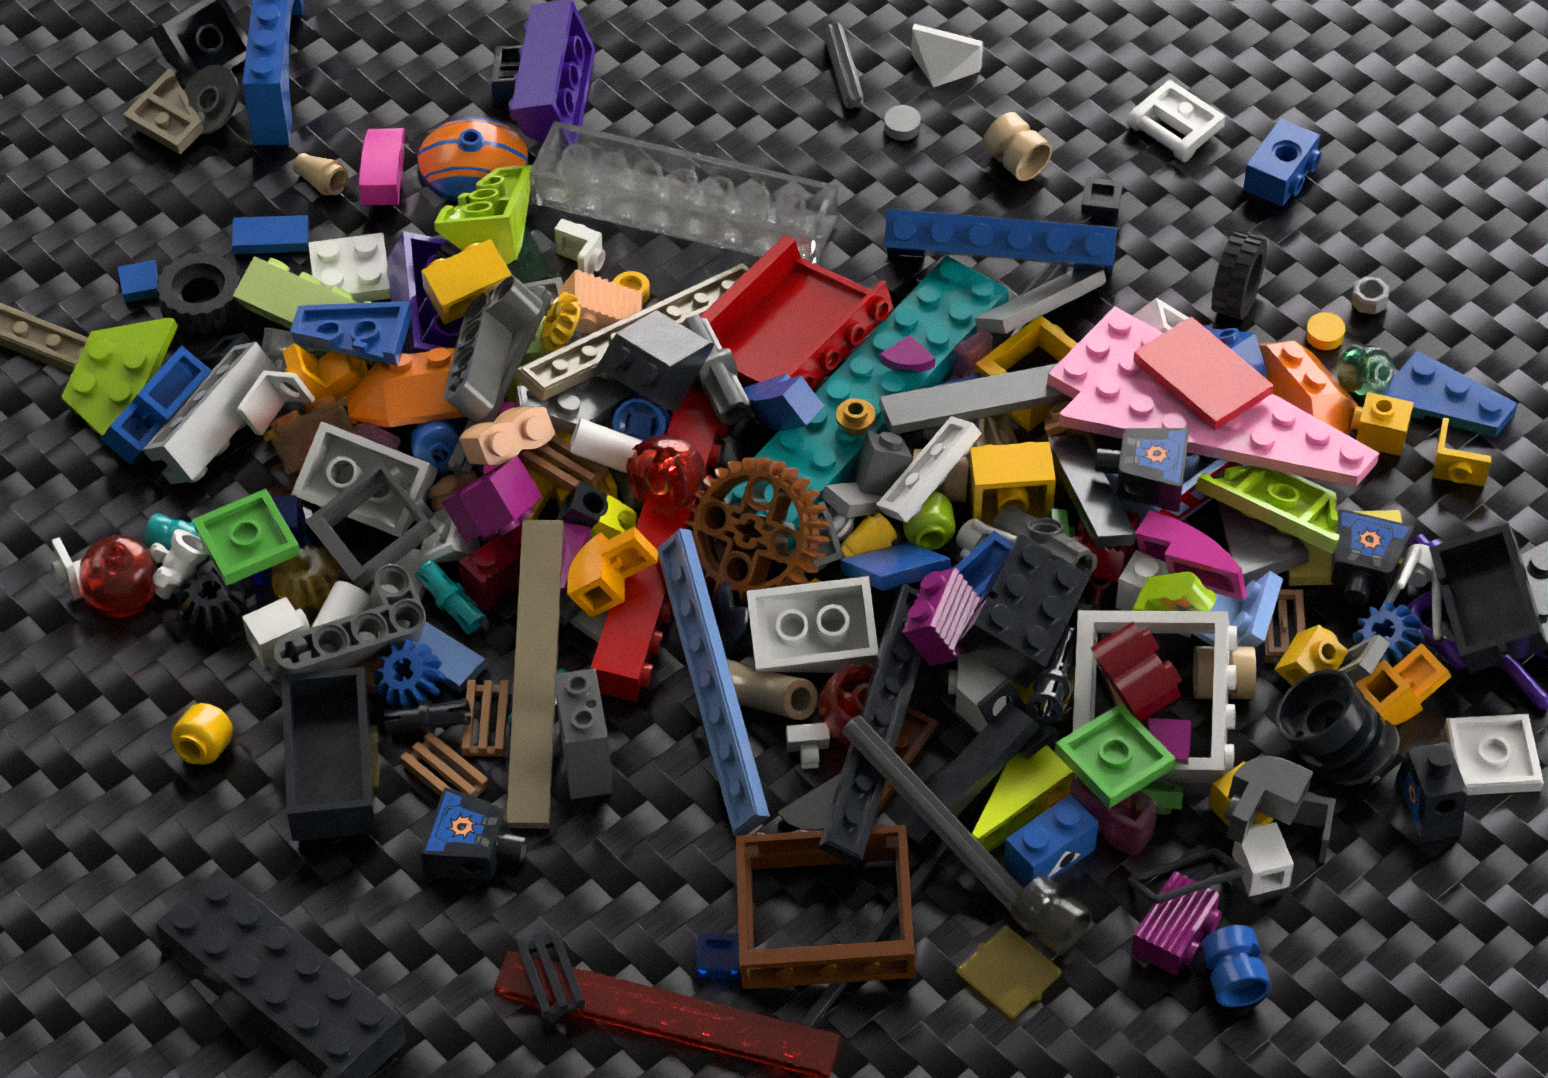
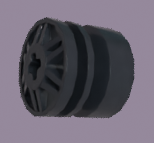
[1276,669,1388,782]

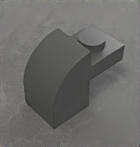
[1224,756,1313,844]

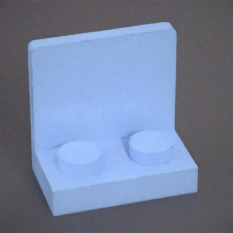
[1193,571,1283,649]

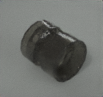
[1010,875,1093,956]

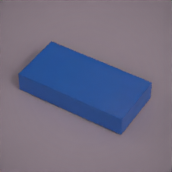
[232,215,309,254]

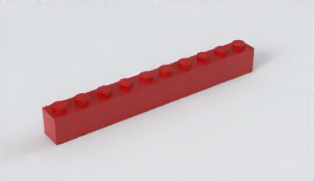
[590,384,730,702]

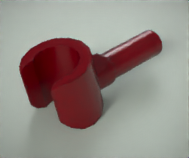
[1089,577,1114,609]

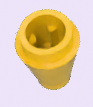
[840,513,897,559]

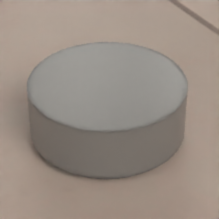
[884,105,921,141]

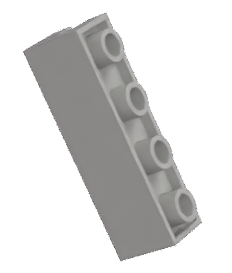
[142,342,280,484]

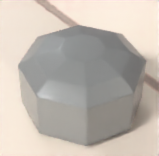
[1351,276,1389,314]

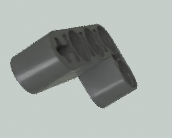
[443,275,543,423]
[270,564,426,684]

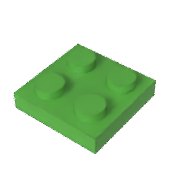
[192,489,300,586]
[1055,703,1176,809]

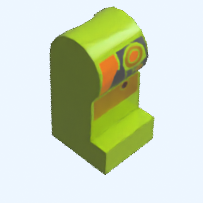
[1132,572,1216,611]

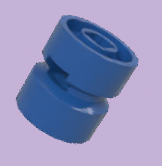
[613,398,671,447]
[1201,925,1271,1007]

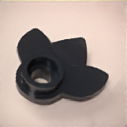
[711,581,749,660]

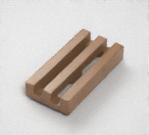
[521,435,608,491]
[1263,589,1305,663]
[461,680,509,757]
[400,733,489,798]

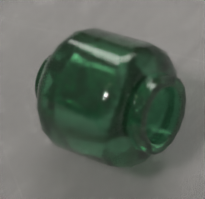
[1336,344,1394,396]

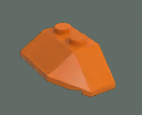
[1259,341,1358,436]
[347,348,505,427]

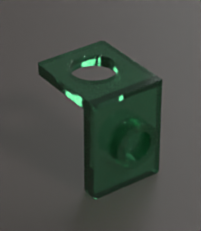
[507,228,550,284]

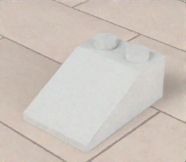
[747,576,878,673]

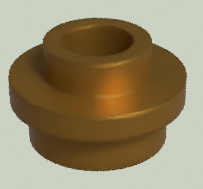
[836,398,875,436]

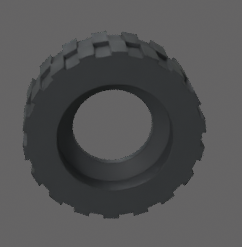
[1211,231,1267,320]
[156,252,242,334]

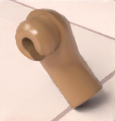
[427,469,477,511]

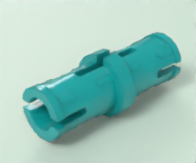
[414,559,486,634]

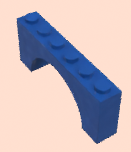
[243,0,304,145]
[884,209,1117,273]

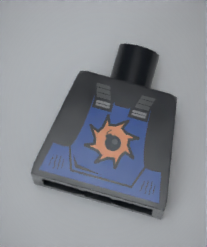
[1095,428,1189,512]
[1331,508,1414,605]
[1396,742,1467,843]
[421,787,527,880]

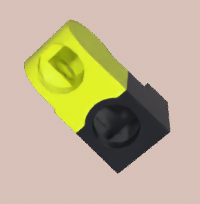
[556,480,638,540]

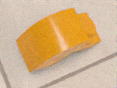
[282,343,369,410]
[567,527,658,618]
[1355,643,1451,725]

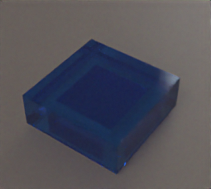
[696,933,740,979]

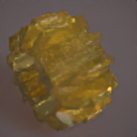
[271,542,340,610]

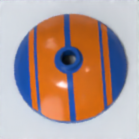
[418,117,528,202]

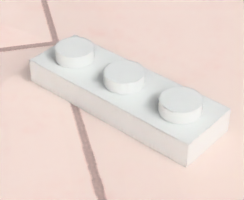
[876,416,982,523]

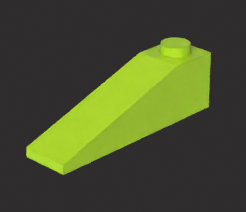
[434,165,533,265]

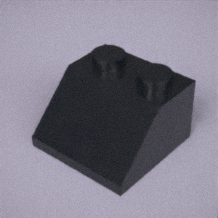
[148,0,248,81]
[597,310,715,413]

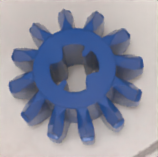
[1353,601,1425,668]
[373,639,446,708]

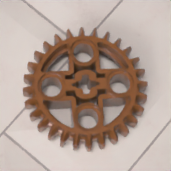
[684,457,830,606]

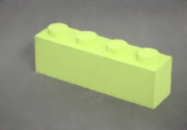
[233,256,374,366]

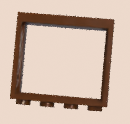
[736,824,916,989]

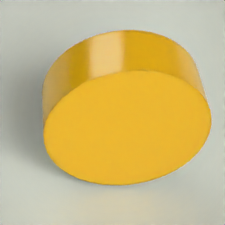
[613,271,650,305]
[1306,312,1345,350]

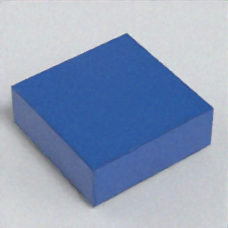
[118,260,158,303]

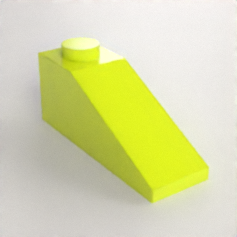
[972,745,1073,852]

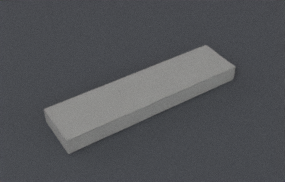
[975,269,1106,334]

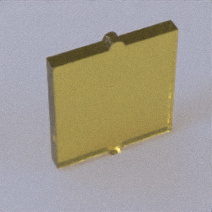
[957,925,1062,1019]

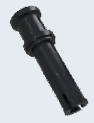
[1026,627,1077,724]

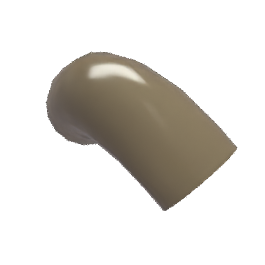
[727,659,818,720]

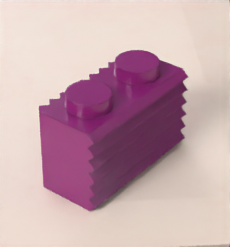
[902,568,980,666]
[1131,871,1222,976]

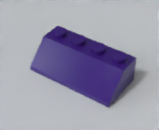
[509,0,596,155]
[387,231,464,354]

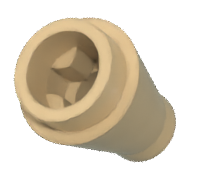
[293,153,348,195]

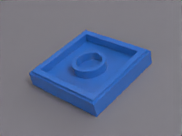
[840,542,951,591]

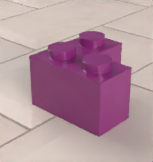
[441,456,543,543]

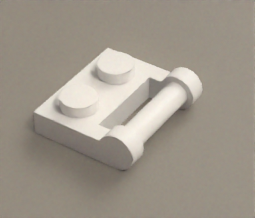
[1126,80,1226,162]

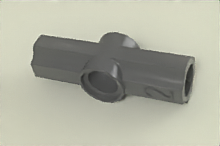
[681,315,751,426]
[992,505,1097,575]

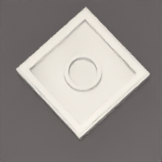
[1444,714,1544,795]

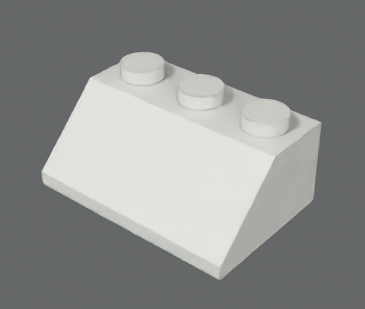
[291,421,438,537]

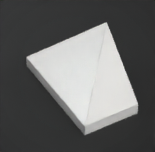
[911,24,983,87]
[418,508,481,564]

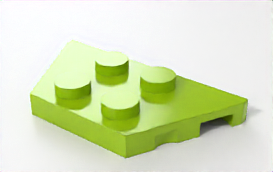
[61,318,178,436]
[1195,465,1339,554]

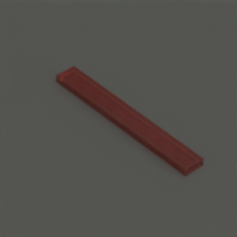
[494,950,841,1078]

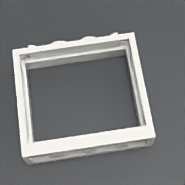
[1073,610,1238,783]

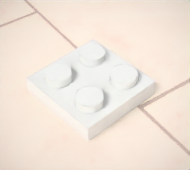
[309,233,391,303]

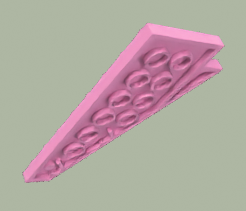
[1047,307,1379,487]

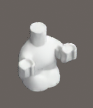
[147,529,208,599]

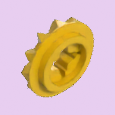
[540,292,580,352]

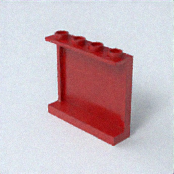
[699,235,894,390]

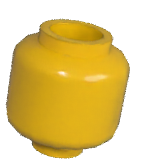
[171,703,233,765]

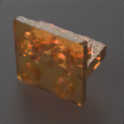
[263,394,357,475]

